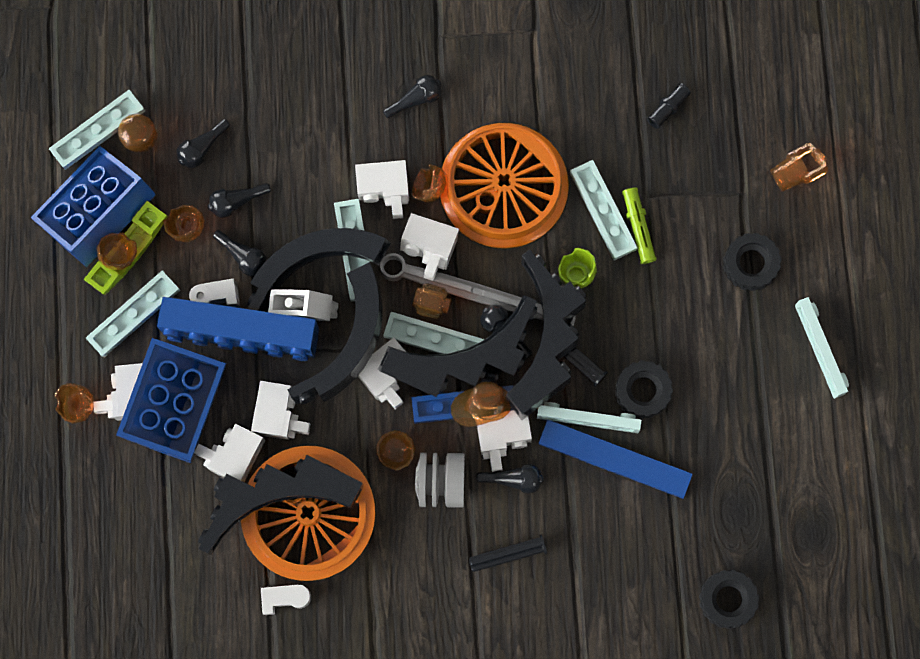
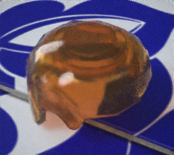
[118,114,158,153]
[412,164,446,203]
[163,205,205,243]
[96,233,137,270]
[54,383,94,423]
[377,430,416,470]

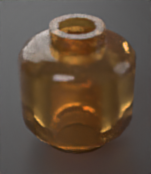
[412,283,451,319]

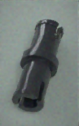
[647,83,691,129]

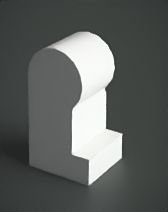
[189,278,241,308]
[261,585,311,615]

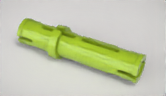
[622,188,657,264]

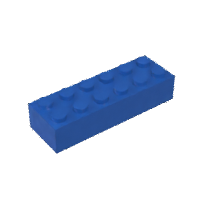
[157,297,319,361]

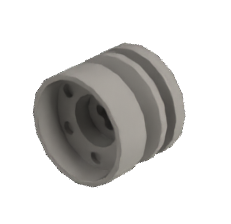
[415,452,464,508]

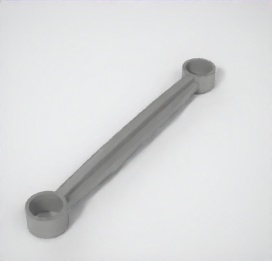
[380,253,575,325]

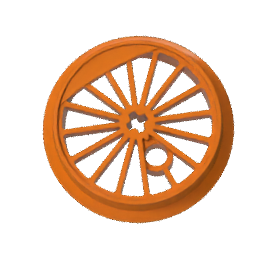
[439,123,569,248]
[241,446,375,581]

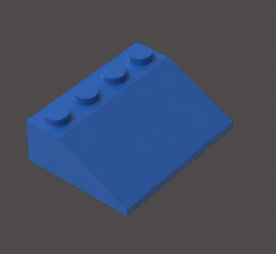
[31,146,156,267]
[116,338,226,463]

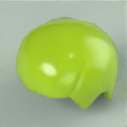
[558,248,597,288]

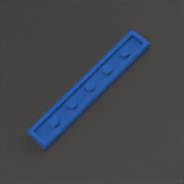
[538,419,692,499]

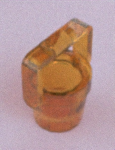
[770,143,829,192]

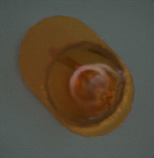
[451,382,511,427]

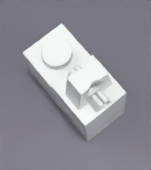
[355,160,409,219]
[400,213,459,281]
[268,289,338,321]
[358,338,406,409]
[93,363,143,421]
[251,381,311,440]
[476,410,532,472]
[194,424,265,482]

